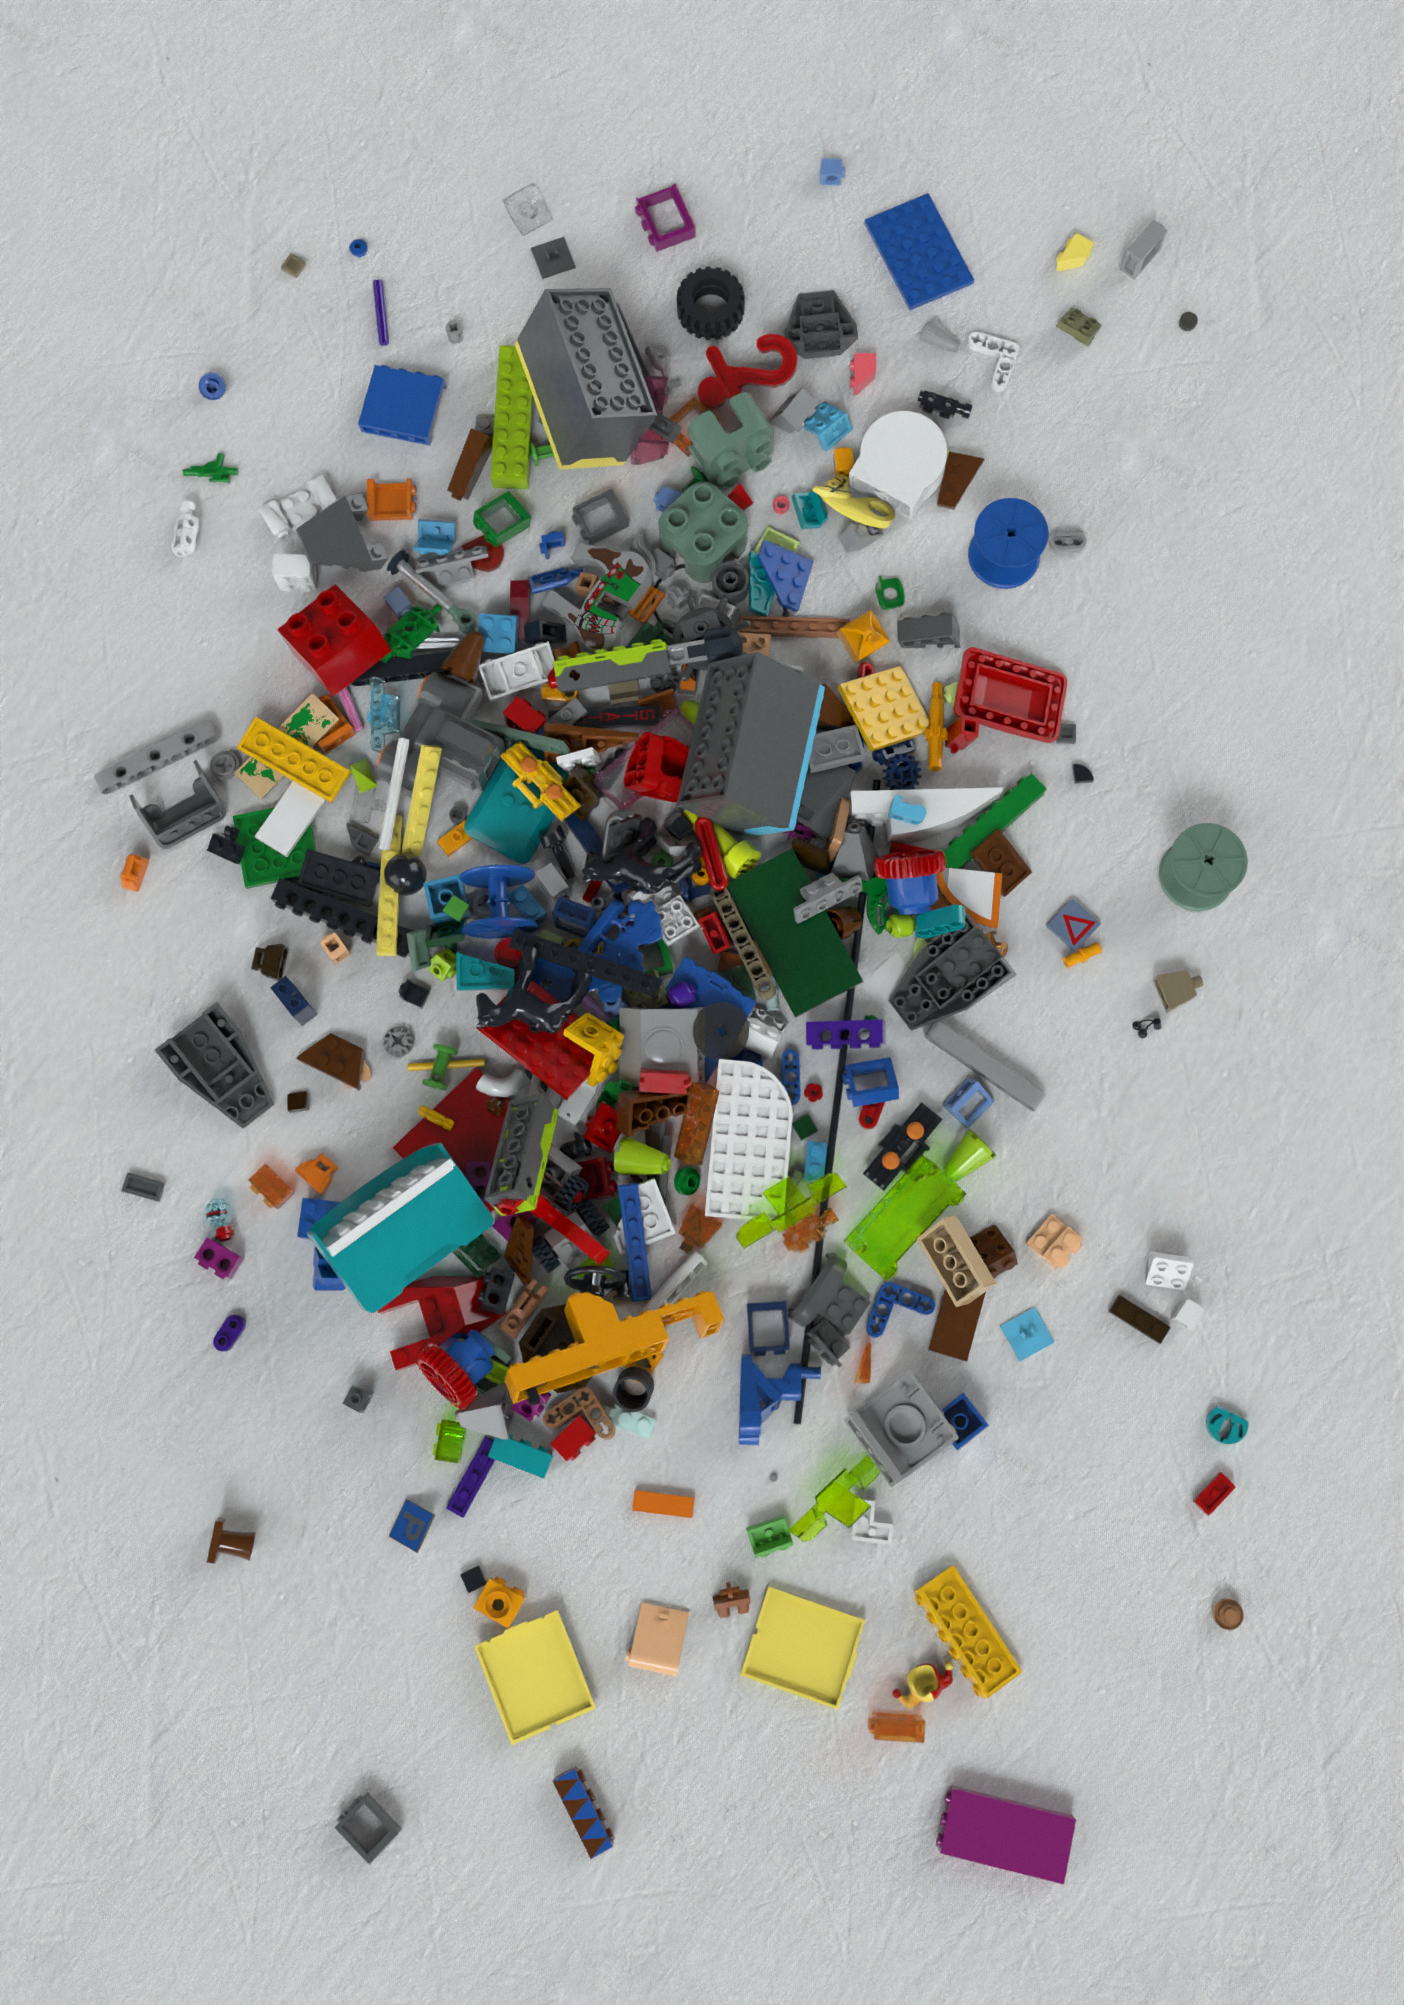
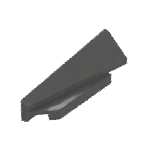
[645,1119,672,1205]

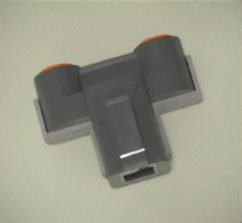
[376,671,506,798]

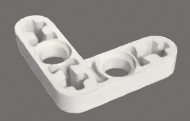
[967,332,1019,392]

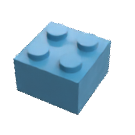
[478,613,519,654]
[423,874,471,924]

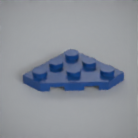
[757,540,814,612]

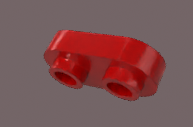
[858,1102,885,1130]

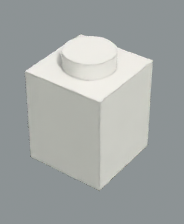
[1171,1298,1205,1330]

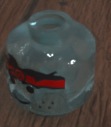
[205,1199,231,1229]

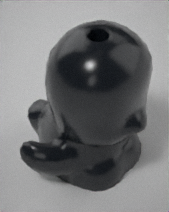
[559,1132,592,1161]

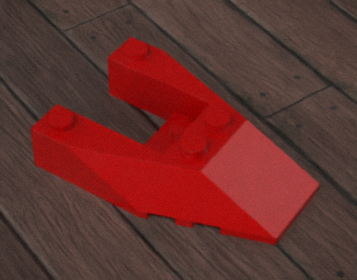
[378,1276,506,1371]

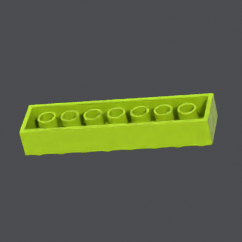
[490,345,534,489]

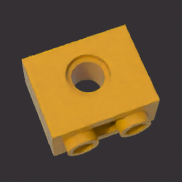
[473,1576,526,1629]

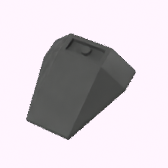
[796,765,856,842]

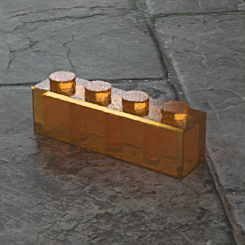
[674,1082,720,1165]

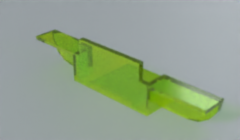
[736,1173,847,1249]
[789,1454,880,1542]

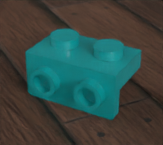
[791,490,828,529]

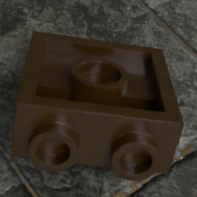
[562,766,602,822]

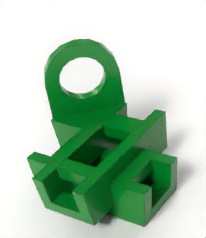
[596,1079,634,1111]

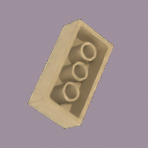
[916,1216,996,1307]

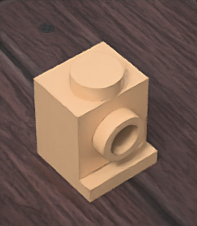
[320,932,351,965]

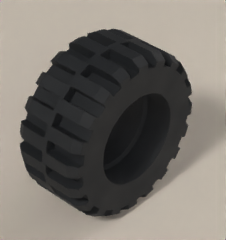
[676,266,745,340]

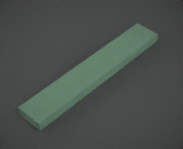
[468,718,570,755]

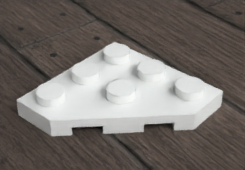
[613,1178,676,1255]

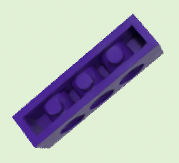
[806,1019,886,1050]

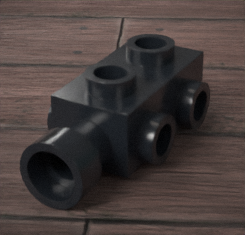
[917,390,973,419]

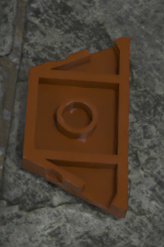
[296,1033,364,1091]

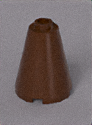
[440,630,485,685]

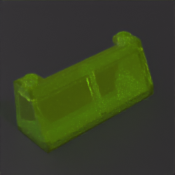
[843,1154,967,1281]

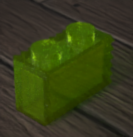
[432,1419,466,1464]

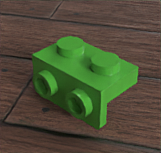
[746,1515,794,1558]

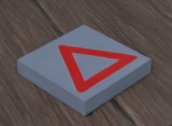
[1046,898,1101,952]

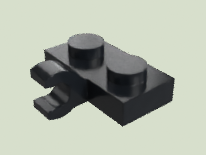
[207,825,246,865]

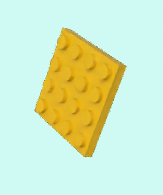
[837,666,929,752]

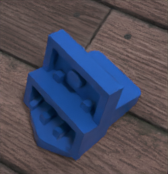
[313,1247,346,1291]

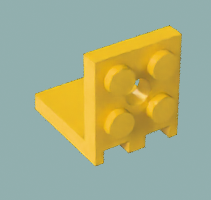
[563,1012,625,1087]

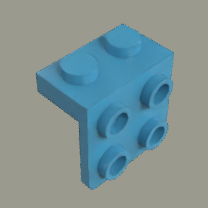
[413,519,456,555]

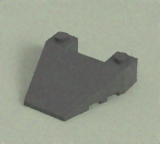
[296,494,388,572]

